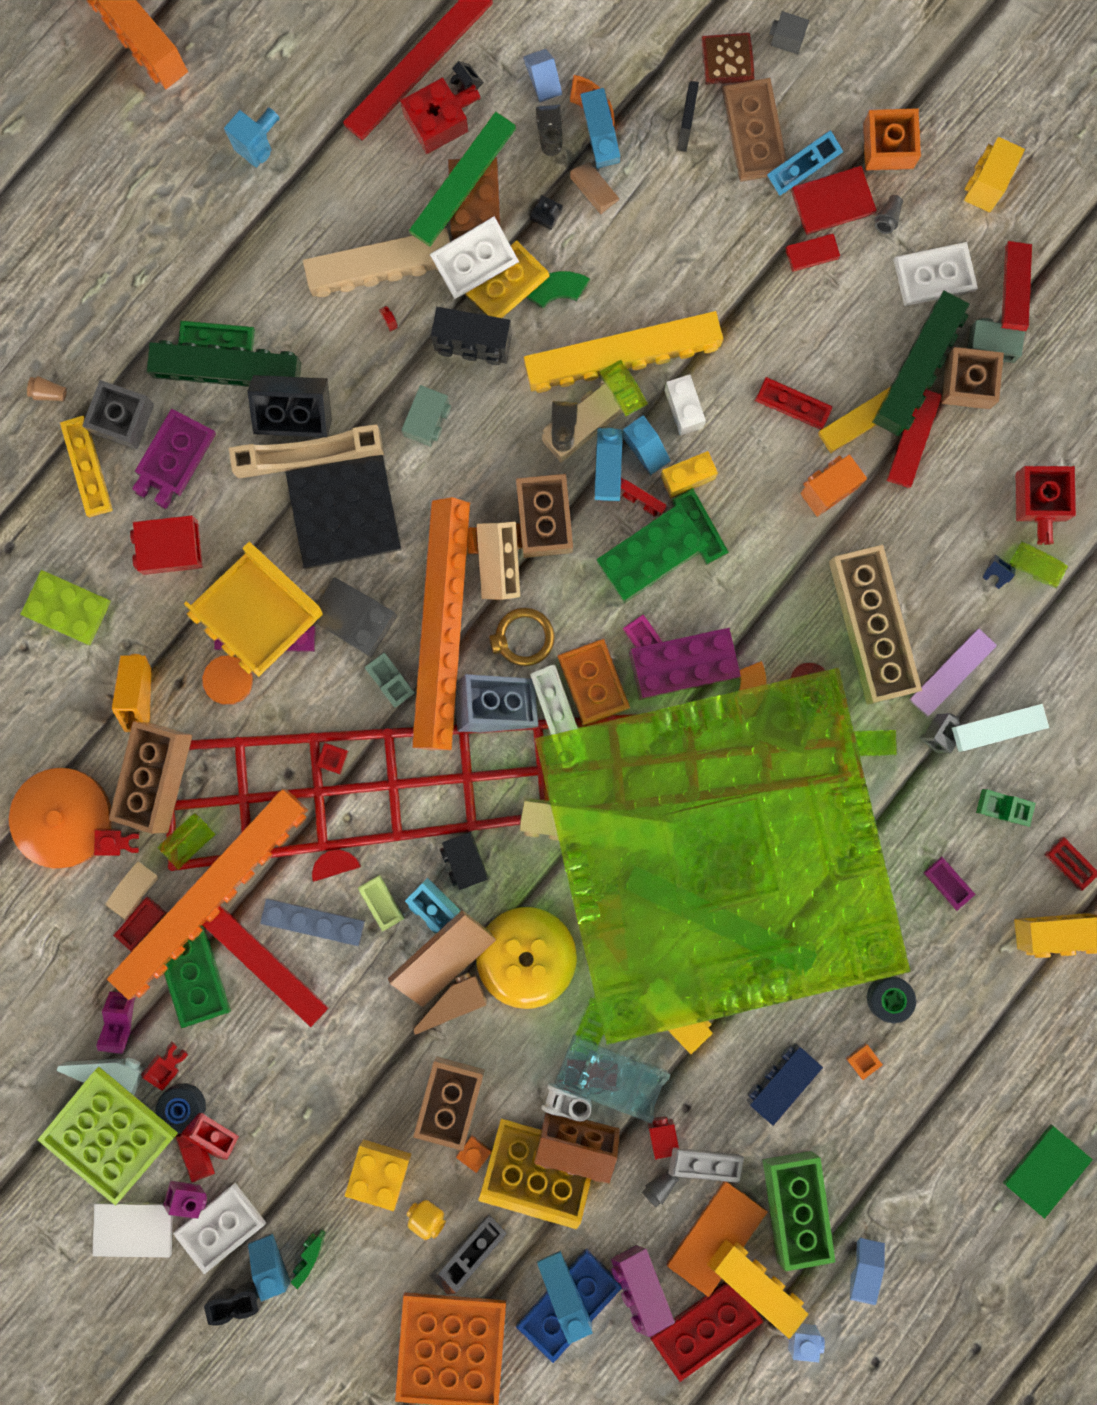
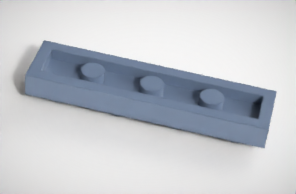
[260,898,365,946]

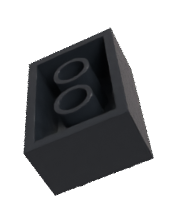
[431,306,512,365]
[247,375,332,438]

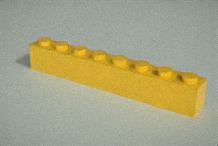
[524,311,723,393]

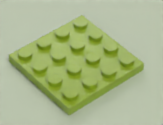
[38,1067,178,1206]

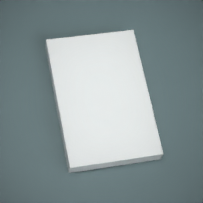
[430,216,519,299]
[894,242,978,306]
[173,1183,266,1274]
[93,1202,173,1258]

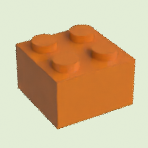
[863,108,921,171]
[800,454,867,517]

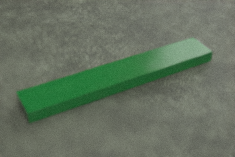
[409,111,516,247]

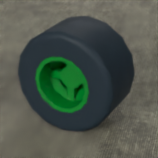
[866,975,917,1024]

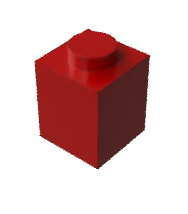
[647,1116,679,1160]

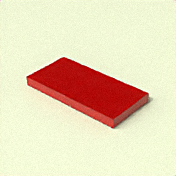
[650,1282,764,1382]

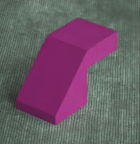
[96,991,135,1054]

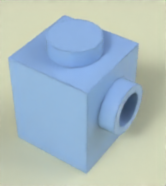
[788,1324,825,1363]

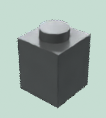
[769,11,810,55]

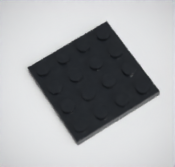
[285,455,402,569]

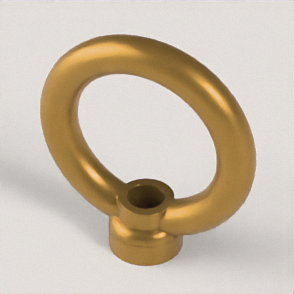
[489,608,555,666]

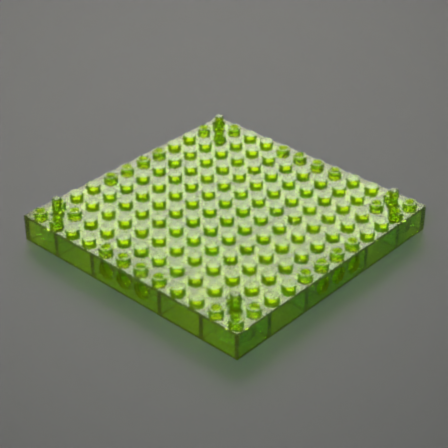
[535,667,911,1045]

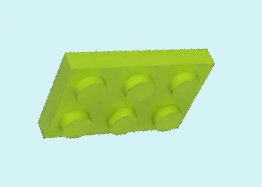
[20,570,111,645]

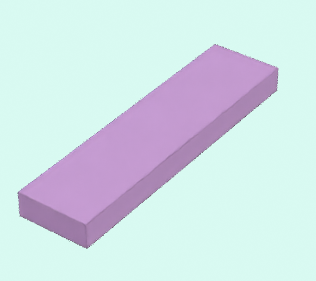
[908,628,997,717]

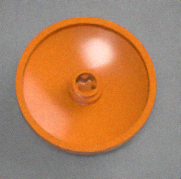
[9,768,112,868]

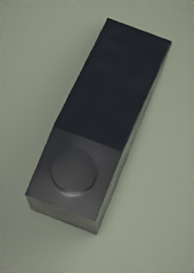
[430,1215,507,1295]

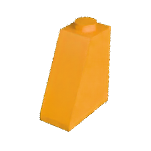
[112,654,151,732]

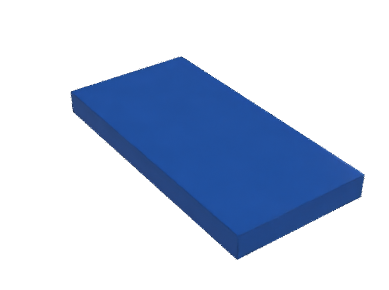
[516,1249,622,1363]

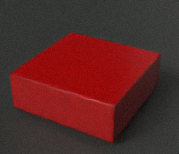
[316,742,349,775]

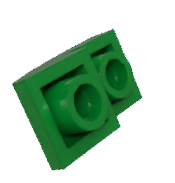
[290,1230,326,1290]

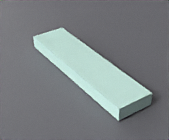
[952,704,1049,752]

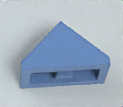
[523,49,562,103]

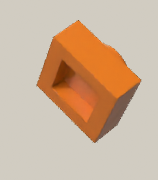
[846,1043,883,1080]
[456,1135,492,1173]

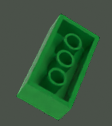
[596,503,708,604]

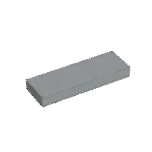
[668,1148,744,1183]

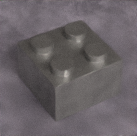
[82,380,154,449]

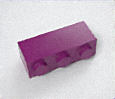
[611,1245,675,1338]

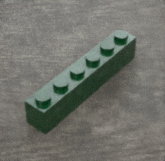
[872,290,970,436]
[147,340,302,387]

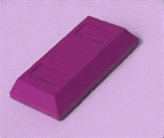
[923,856,976,911]

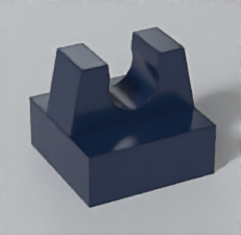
[983,554,1016,589]

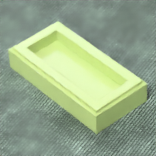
[358,875,405,932]

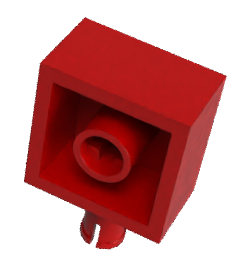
[400,77,481,155]
[1015,466,1076,545]

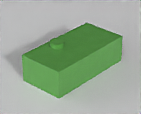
[762,1151,835,1271]

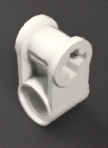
[541,1083,592,1121]

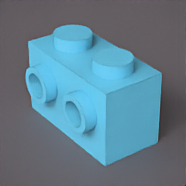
[405,878,461,933]

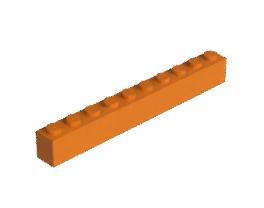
[412,497,470,750]
[107,789,308,1000]

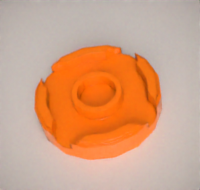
[202,655,253,705]

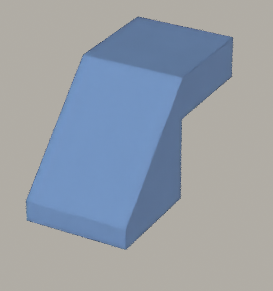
[850,1238,885,1305]

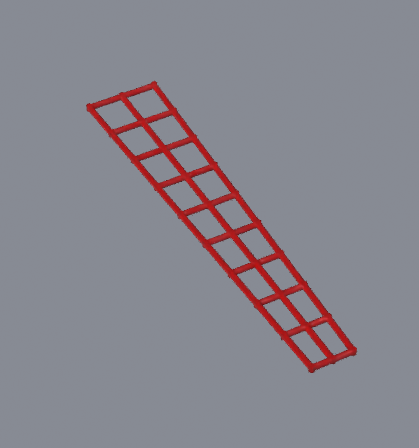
[166,702,849,871]

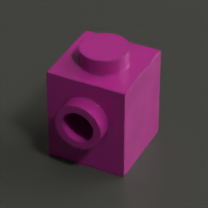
[163,1180,207,1219]

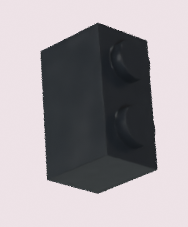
[440,831,489,890]

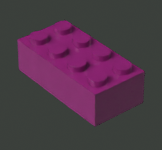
[629,627,741,700]

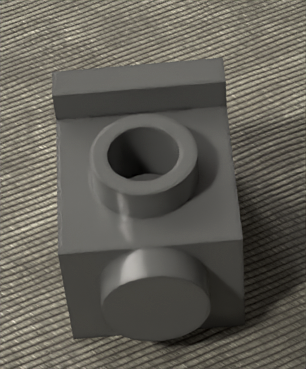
[919,713,962,753]

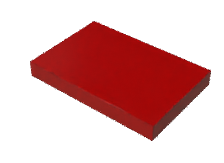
[791,166,877,235]

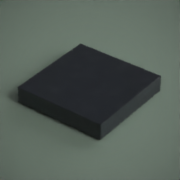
[677,81,699,152]

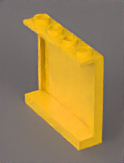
[184,541,323,677]

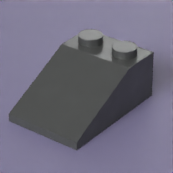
[315,577,397,658]

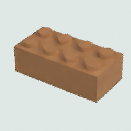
[109,721,192,834]

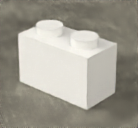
[664,374,706,436]

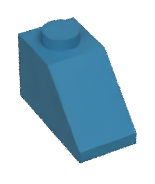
[622,415,671,476]
[248,1234,291,1302]

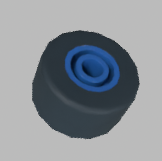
[156,1083,206,1133]

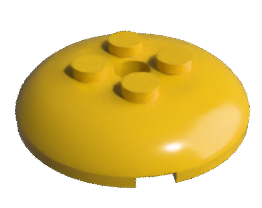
[476,907,577,1009]

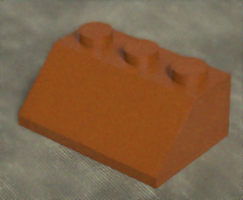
[534,1112,620,1184]

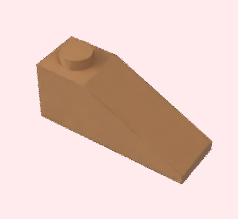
[414,972,487,1035]

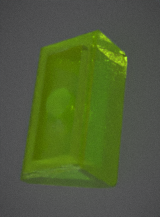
[157,813,216,869]

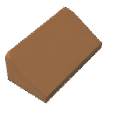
[570,162,620,215]

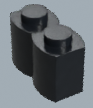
[204,1282,265,1326]

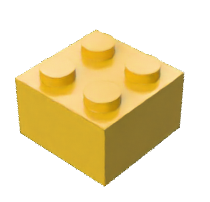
[963,136,1025,213]
[344,1139,411,1211]

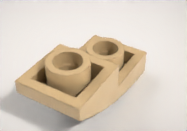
[105,862,158,920]

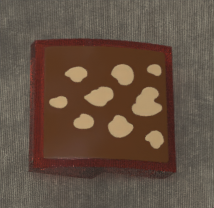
[701,33,755,85]

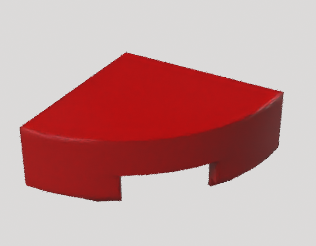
[379,306,398,332]

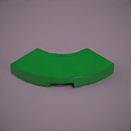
[525,271,590,309]

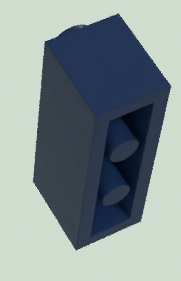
[746,1043,823,1126]

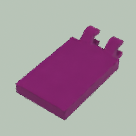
[132,408,216,509]

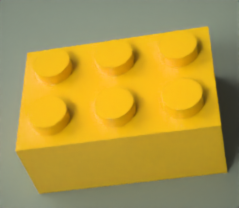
[1014,913,1097,958]

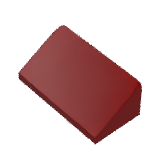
[180,1113,239,1160]

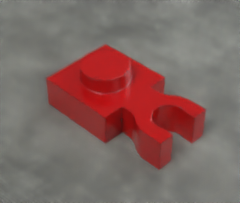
[94,829,139,856]
[141,1041,188,1091]

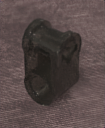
[536,104,563,156]
[551,401,578,452]

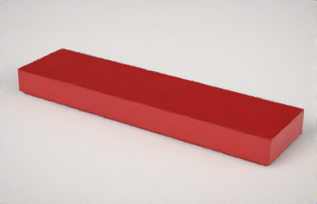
[1001,241,1032,331]
[886,389,942,489]

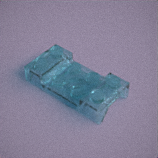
[555,1034,670,1123]

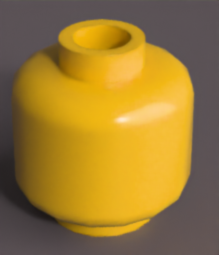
[406,1200,446,1240]

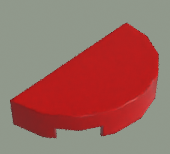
[312,849,362,882]

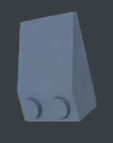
[455,674,538,733]

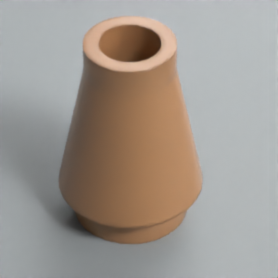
[27,376,67,402]

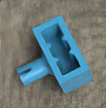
[224,107,280,168]

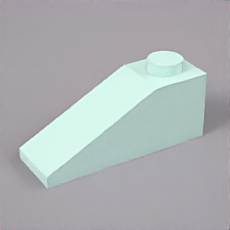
[57,1058,146,1095]

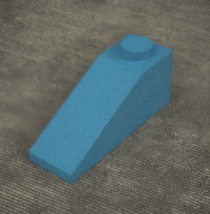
[580,88,621,169]
[767,130,843,196]
[595,428,622,501]
[537,1251,593,1344]

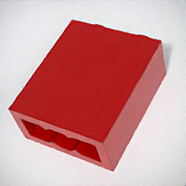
[130,515,203,575]

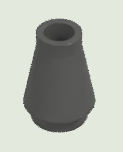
[875,195,903,234]
[642,1169,679,1208]

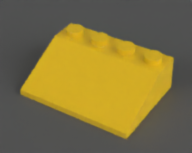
[478,1118,591,1229]

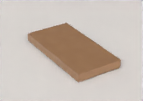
[722,78,787,182]
[388,910,496,1007]

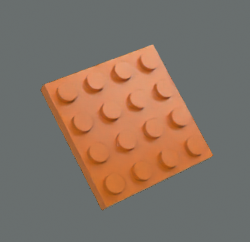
[395,1292,506,1405]

